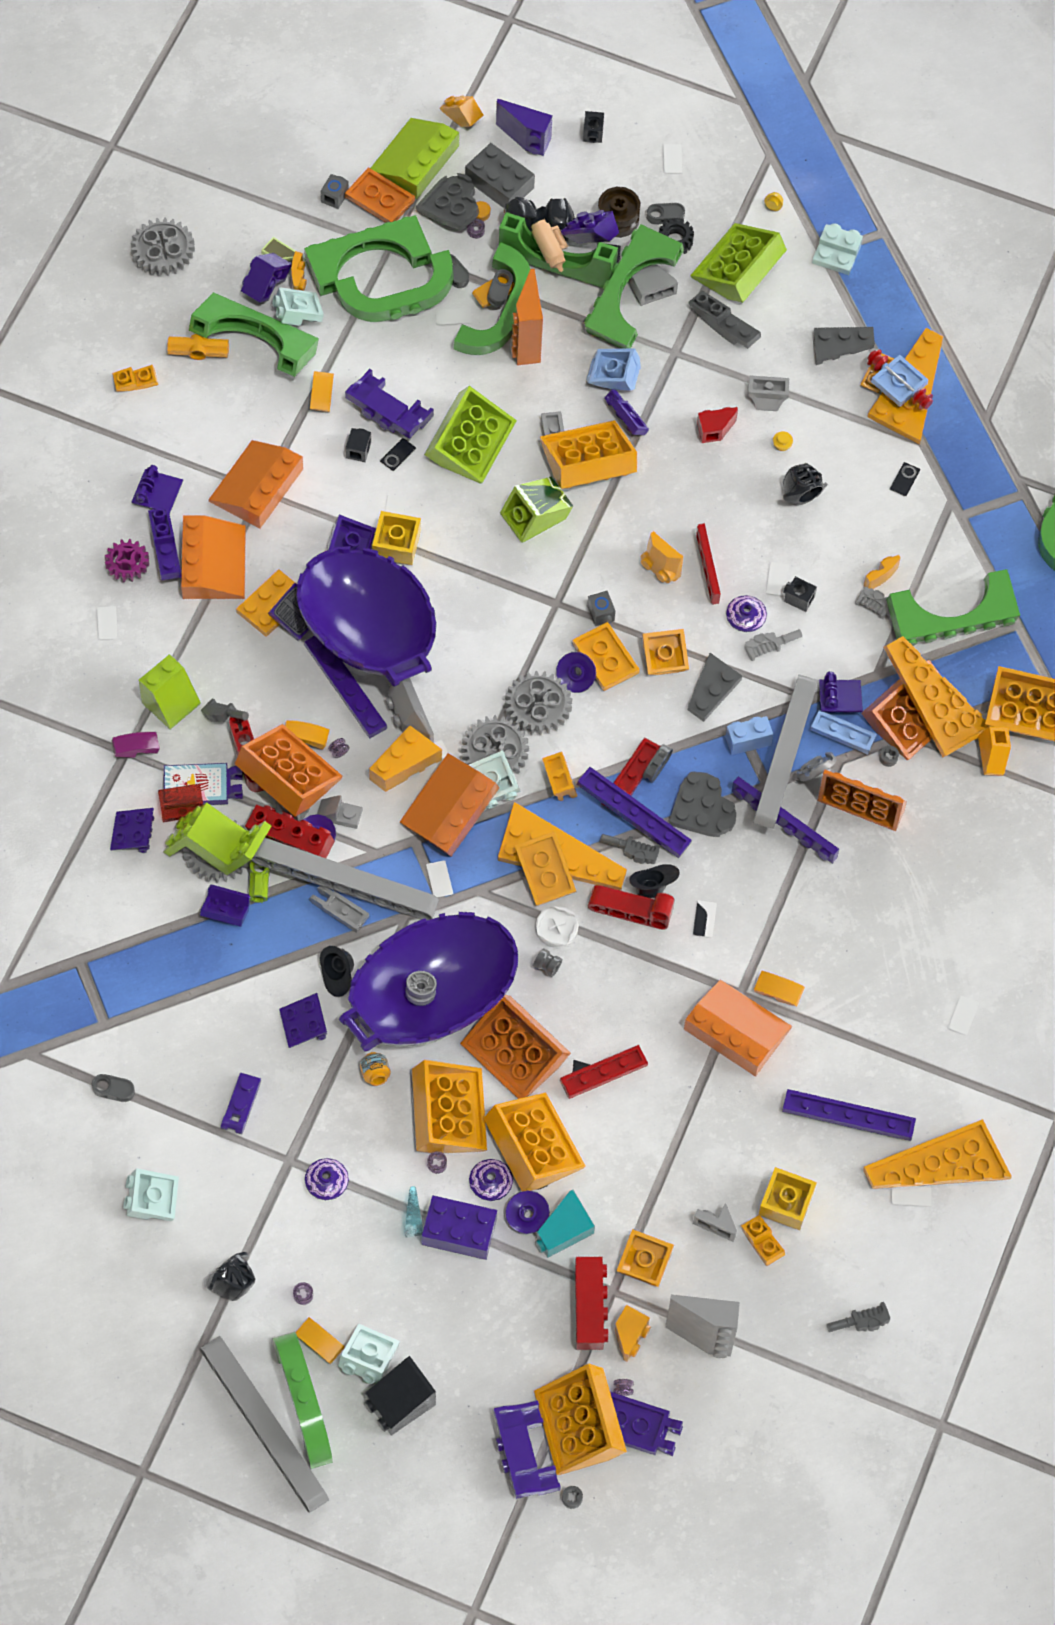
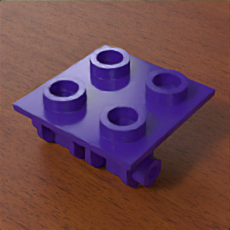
[131,465,183,513]
[819,671,863,712]
[110,807,155,853]
[279,993,327,1048]

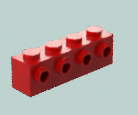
[245,804,335,858]
[575,1257,608,1350]

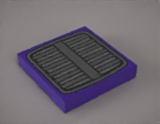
[268,583,309,641]

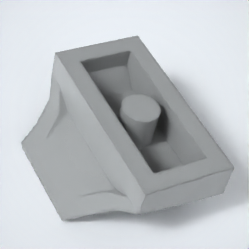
[748,375,789,411]

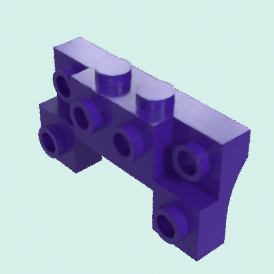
[345,368,434,439]
[494,1400,561,1499]

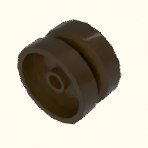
[598,186,641,238]

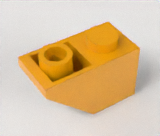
[440,95,484,127]
[978,726,1011,776]
[615,1305,651,1362]

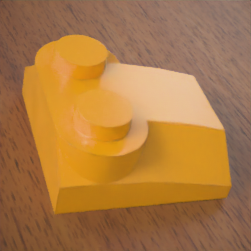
[641,531,683,583]
[642,629,689,675]
[617,1229,674,1287]

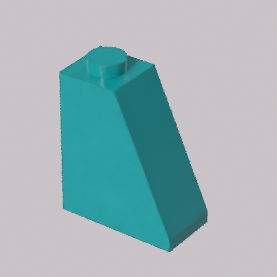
[535,1190,595,1258]

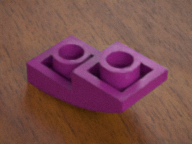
[112,732,160,758]

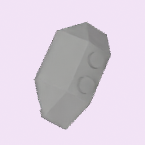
[386,678,434,743]

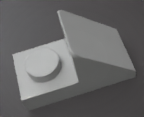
[317,795,363,829]
[693,1204,737,1242]

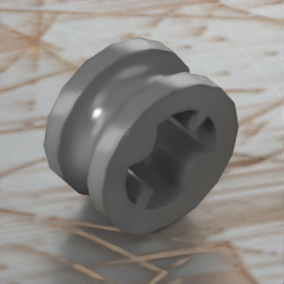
[879,745,899,767]
[562,1486,583,1509]

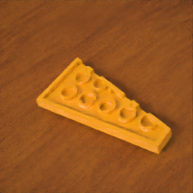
[867,328,943,445]
[863,1119,1012,1189]

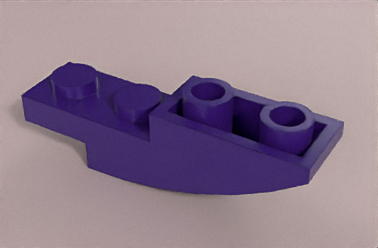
[148,507,182,580]

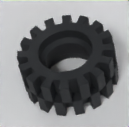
[659,218,694,254]

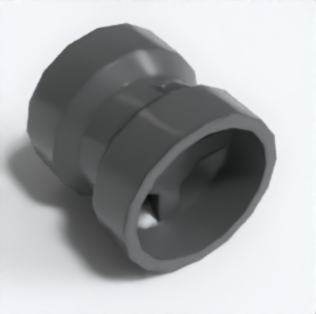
[533,948,563,977]

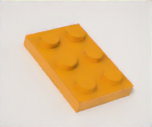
[236,569,297,637]
[572,622,640,691]
[515,831,577,906]

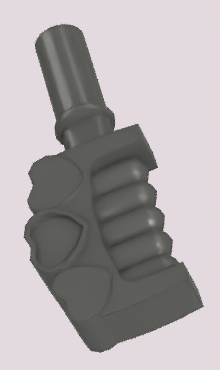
[201,698,249,723]
[600,834,660,864]
[827,1302,891,1332]

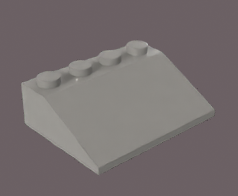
[665,1294,740,1358]

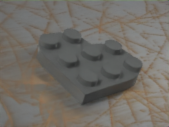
[416,173,479,230]
[669,771,736,837]

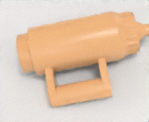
[531,219,568,272]

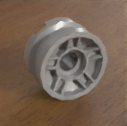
[405,971,437,1005]

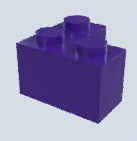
[241,253,292,302]

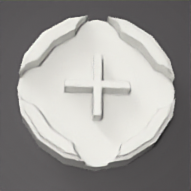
[536,906,579,948]

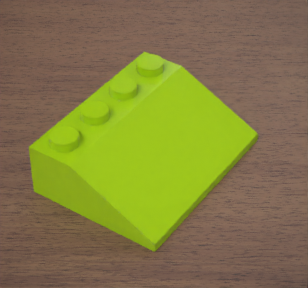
[371,118,459,199]
[690,223,787,303]
[424,386,517,484]

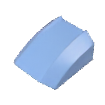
[586,348,641,391]

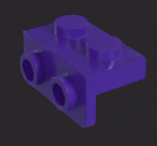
[200,884,251,927]

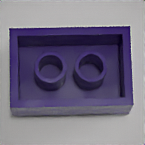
[422,1195,497,1260]

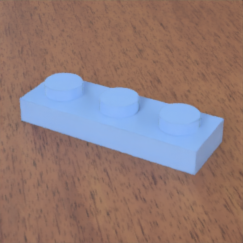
[810,710,877,754]

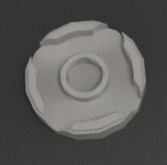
[797,752,837,781]

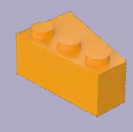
[369,726,442,792]

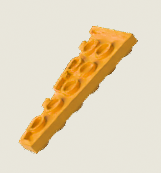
[883,636,989,757]
[498,802,627,891]

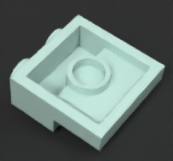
[812,224,863,275]
[272,287,324,326]
[469,750,521,809]
[123,1168,179,1221]
[338,1324,400,1384]

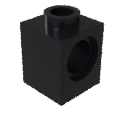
[583,111,604,143]
[346,428,371,463]
[783,576,817,612]

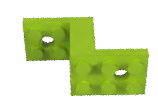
[163,803,271,875]

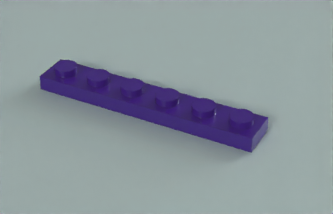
[304,635,387,739]
[576,767,692,858]
[732,776,839,864]
[782,1089,916,1141]

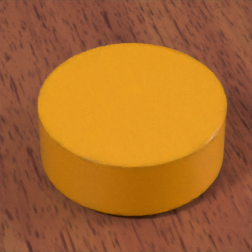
[475,201,491,221]

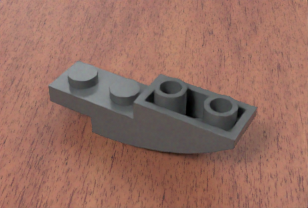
[689,290,761,349]

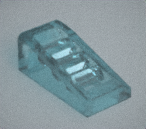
[405,1186,423,1238]

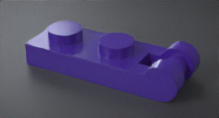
[221,1072,261,1134]

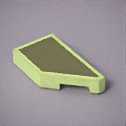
[261,237,295,261]

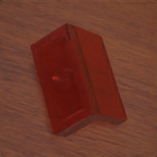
[158,784,203,822]

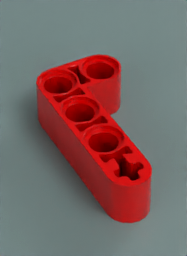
[229,717,265,792]
[588,885,675,930]

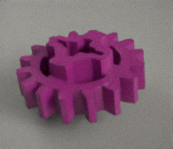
[105,539,150,582]

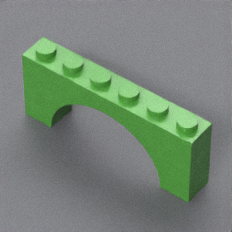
[499,212,618,288]
[304,215,432,296]
[584,224,684,349]
[189,292,319,377]
[886,569,1020,646]

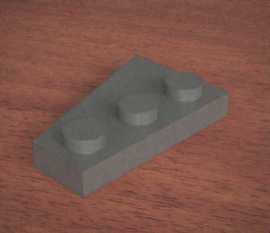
[813,327,875,365]
[687,653,742,722]

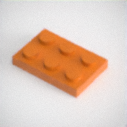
[345,167,415,223]

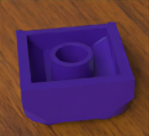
[327,514,376,551]

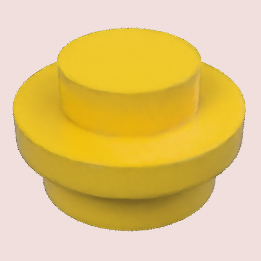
[764,192,783,211]
[773,431,793,451]

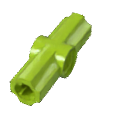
[249,838,270,903]

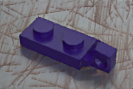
[604,389,649,435]

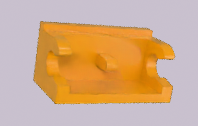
[542,751,578,801]

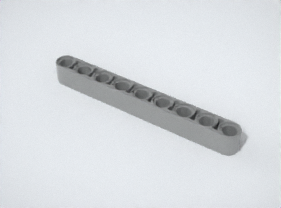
[753,674,819,829]
[252,838,439,920]
[200,1336,329,1513]

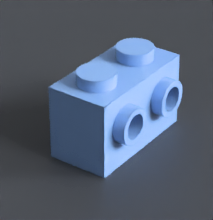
[725,716,773,755]

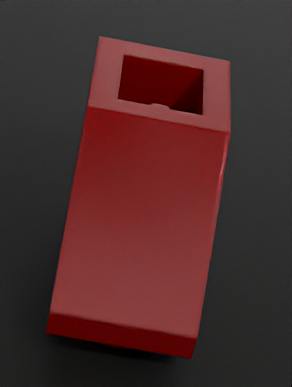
[697,407,738,443]

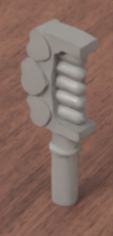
[856,587,891,619]
[744,629,802,661]

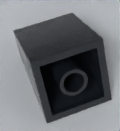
[364,1356,436,1436]

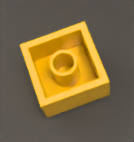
[372,511,421,565]
[758,1167,817,1230]

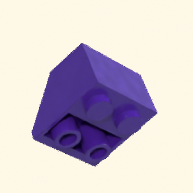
[561,210,619,244]

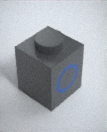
[320,174,349,209]
[587,590,616,627]

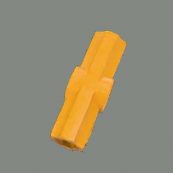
[167,334,229,360]

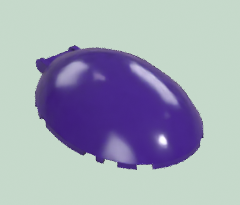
[297,546,437,687]
[339,912,518,1051]

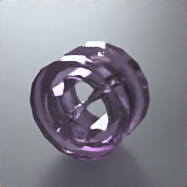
[467,218,485,239]
[328,738,350,758]
[427,1151,447,1174]
[293,1282,313,1305]
[613,1379,634,1396]

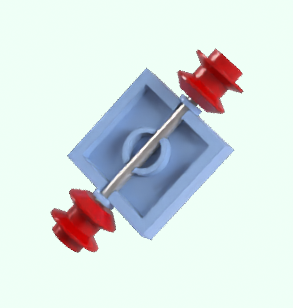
[867,349,933,410]

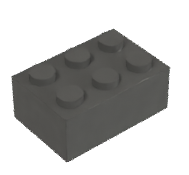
[465,142,535,208]

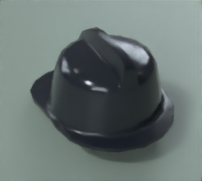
[629,864,680,898]
[319,945,354,997]

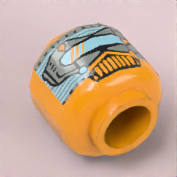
[360,1052,391,1086]

